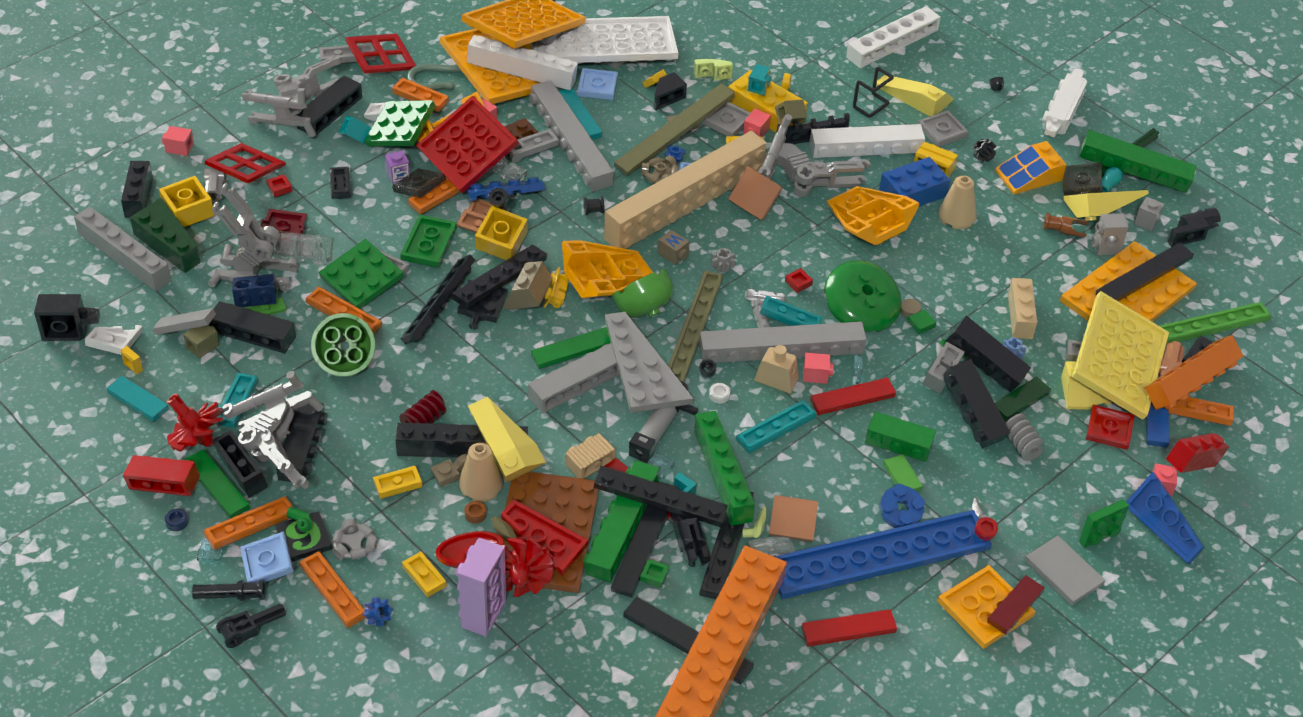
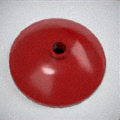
[436,531,504,569]

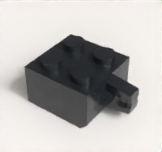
[34,294,100,341]

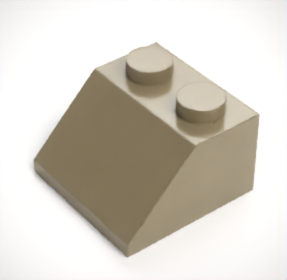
[503,261,553,310]

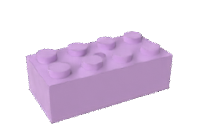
[456,538,506,637]

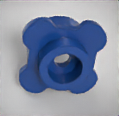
[665,146,685,163]

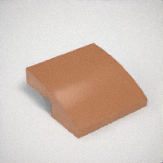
[728,166,783,220]
[457,198,491,233]
[769,495,818,542]

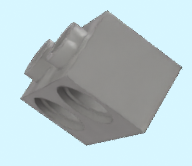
[922,342,965,394]

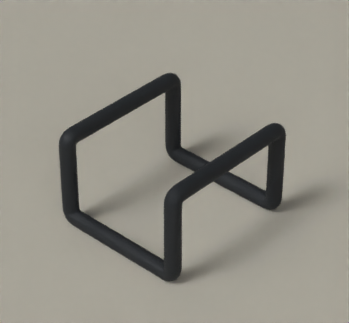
[853,67,894,118]

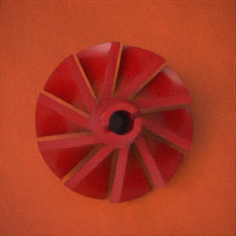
[166,393,225,452]
[501,537,553,597]

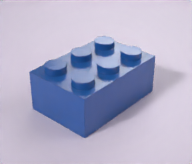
[879,157,951,207]

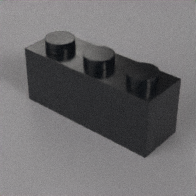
[121,161,153,218]
[212,429,268,498]

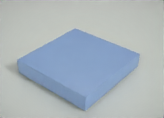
[577,68,618,100]
[240,532,294,582]

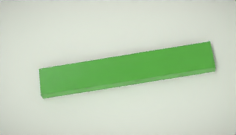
[1159,302,1271,345]

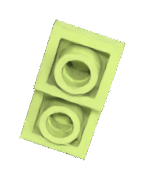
[693,59,733,81]

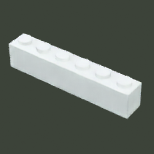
[467,35,578,90]
[810,124,925,158]

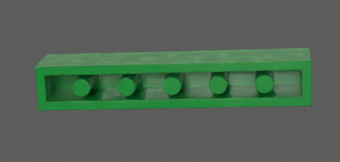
[1079,130,1197,193]
[694,411,755,526]
[583,460,660,583]

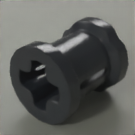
[583,196,605,215]

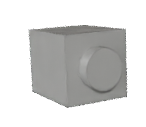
[1134,197,1164,231]

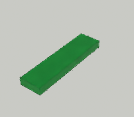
[531,327,611,369]
[184,449,250,519]

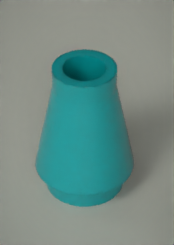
[1098,167,1123,193]

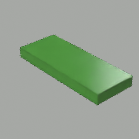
[244,297,287,315]

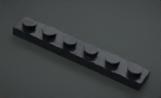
[452,245,547,309]
[400,254,475,345]
[593,465,728,527]

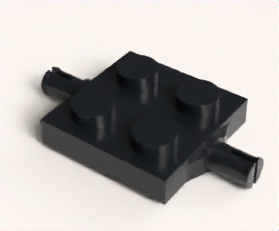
[457,280,508,329]

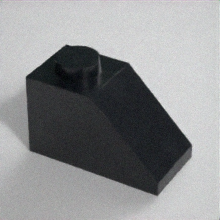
[654,72,687,110]

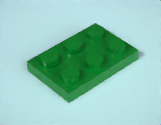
[400,214,457,268]

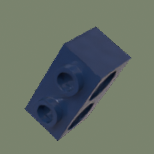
[232,274,277,307]

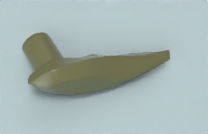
[492,516,517,540]

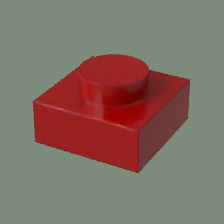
[266,174,292,197]
[785,268,813,293]

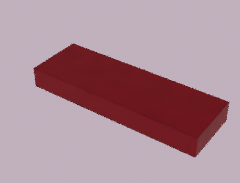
[987,575,1045,635]

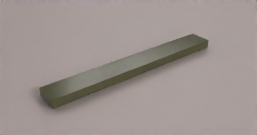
[614,83,735,176]
[668,270,723,383]

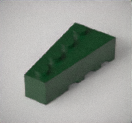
[130,198,200,273]

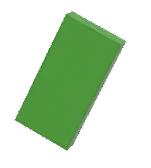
[883,454,923,492]

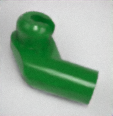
[286,507,313,532]

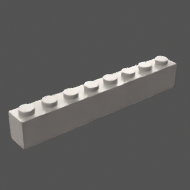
[529,80,613,192]
[699,322,867,363]

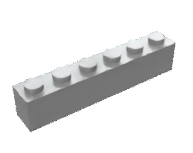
[74,207,171,291]
[528,343,620,414]

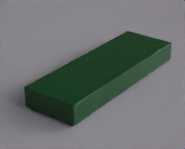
[995,376,1051,421]

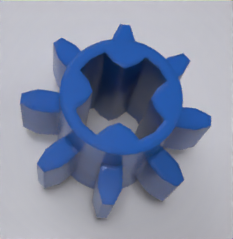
[363,597,393,626]

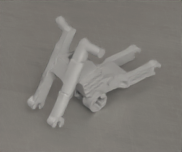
[241,55,342,137]
[759,114,870,197]
[208,183,299,291]
[223,371,323,489]

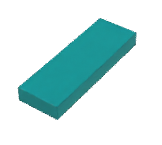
[759,295,822,326]
[216,372,258,428]
[106,375,169,422]

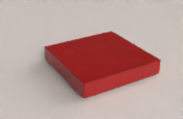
[1086,404,1135,450]

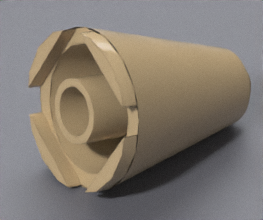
[938,176,977,229]
[459,443,503,502]

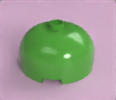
[612,269,673,318]
[311,313,376,377]

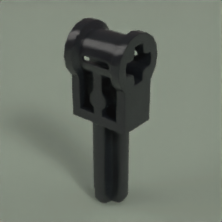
[216,604,286,648]

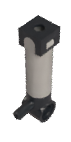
[629,381,698,463]

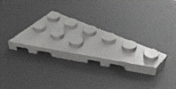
[605,312,693,413]

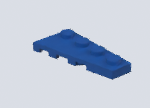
[466,177,545,201]
[1126,472,1205,564]

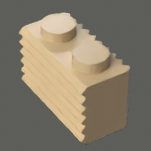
[565,433,616,479]

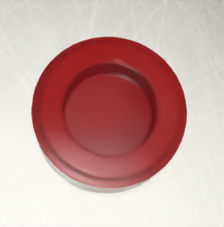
[974,517,998,541]

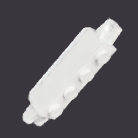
[1042,69,1087,137]

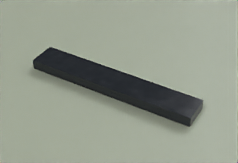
[1095,243,1194,301]
[611,481,678,598]
[699,492,754,599]
[623,597,754,685]

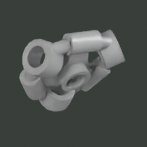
[331,519,378,561]

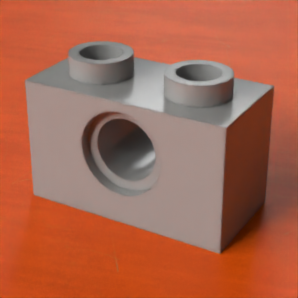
[1092,213,1128,255]

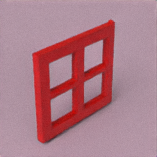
[345,33,416,74]
[204,143,286,184]

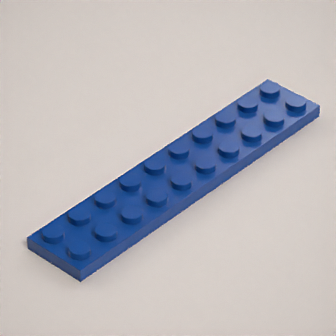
[774,510,992,599]

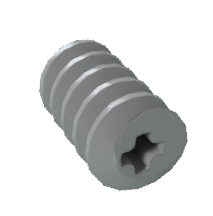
[1005,413,1044,461]

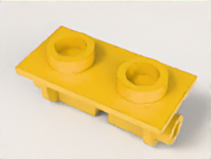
[543,267,569,308]

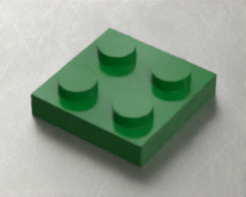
[1079,499,1129,548]

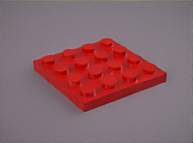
[416,96,519,193]

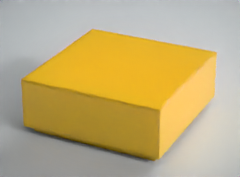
[642,69,666,88]
[121,346,143,374]

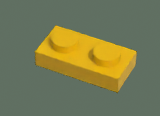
[373,466,422,499]
[402,551,447,598]

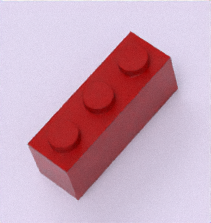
[1166,433,1229,473]
[123,455,200,496]

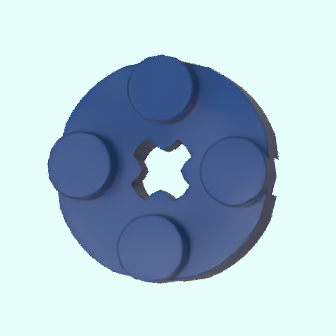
[880,484,925,528]

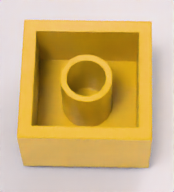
[159,176,214,227]
[475,205,528,260]

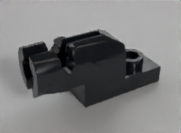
[1168,207,1221,247]
[669,512,710,567]

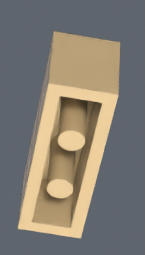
[1008,278,1037,339]

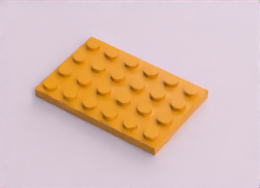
[461,0,586,49]
[439,28,541,104]
[1060,241,1197,322]

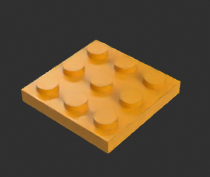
[937,565,1036,649]

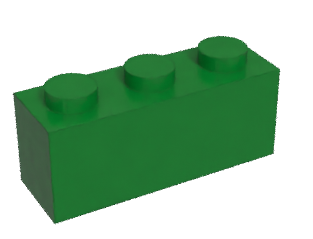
[865,411,936,462]

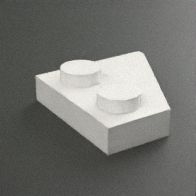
[85,325,143,355]

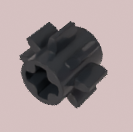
[973,138,997,162]

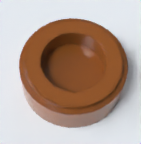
[464,501,487,524]

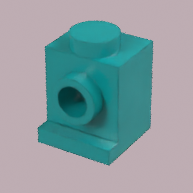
[748,64,772,96]

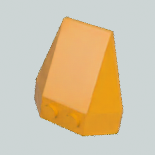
[827,186,919,245]
[562,240,653,298]

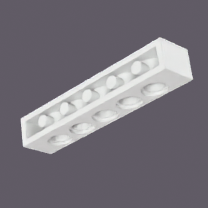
[846,6,940,68]

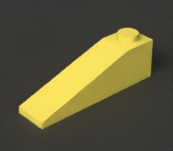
[876,75,954,116]
[1064,190,1149,221]
[1061,361,1112,410]
[468,397,546,483]

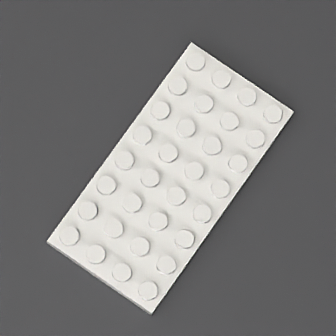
[532,16,678,64]

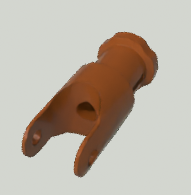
[1043,213,1089,237]

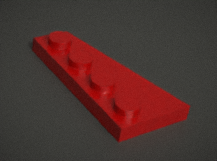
[501,499,588,576]

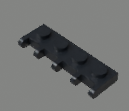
[776,113,850,144]

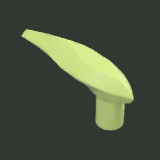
[743,506,766,538]

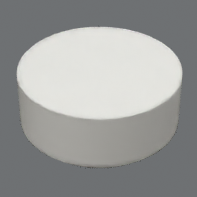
[709,383,730,404]

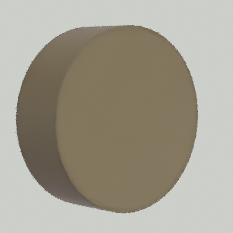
[900,299,921,318]

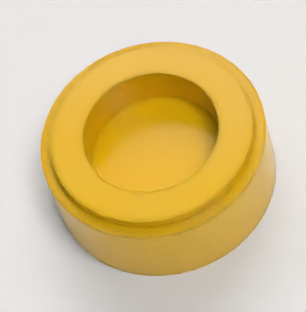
[781,73,792,91]

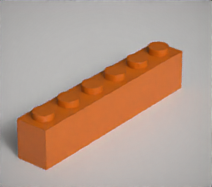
[1144,335,1244,410]

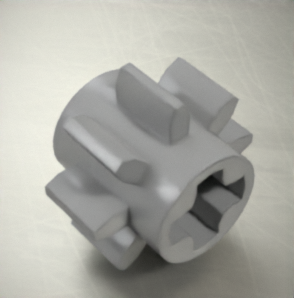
[711,248,735,273]

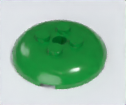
[824,260,902,333]

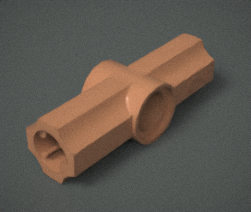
[1158,341,1185,377]

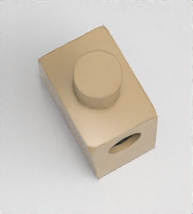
[754,345,799,394]

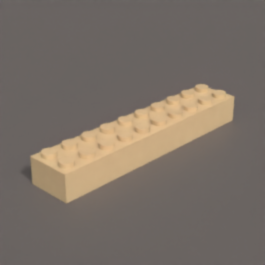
[604,131,767,249]

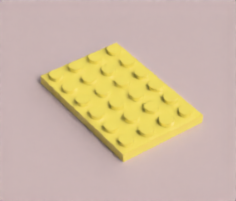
[1072,291,1169,420]

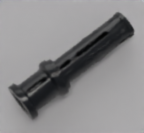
[192,579,265,601]

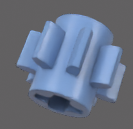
[1003,337,1026,360]

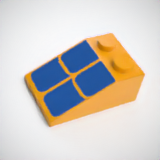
[995,141,1067,195]

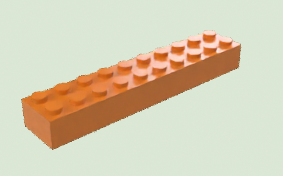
[655,545,787,717]

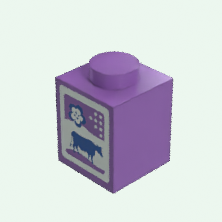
[385,150,410,184]

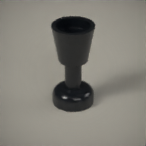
[488,188,511,213]

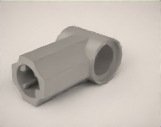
[204,168,226,203]

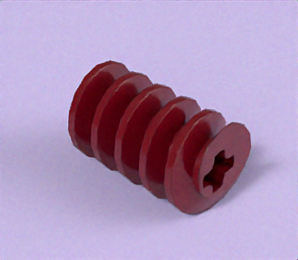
[399,390,447,424]

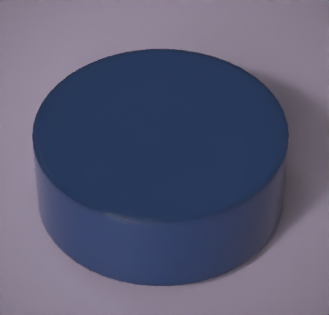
[165,509,189,531]

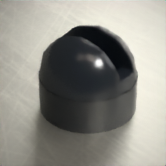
[989,77,1004,91]
[699,359,716,378]

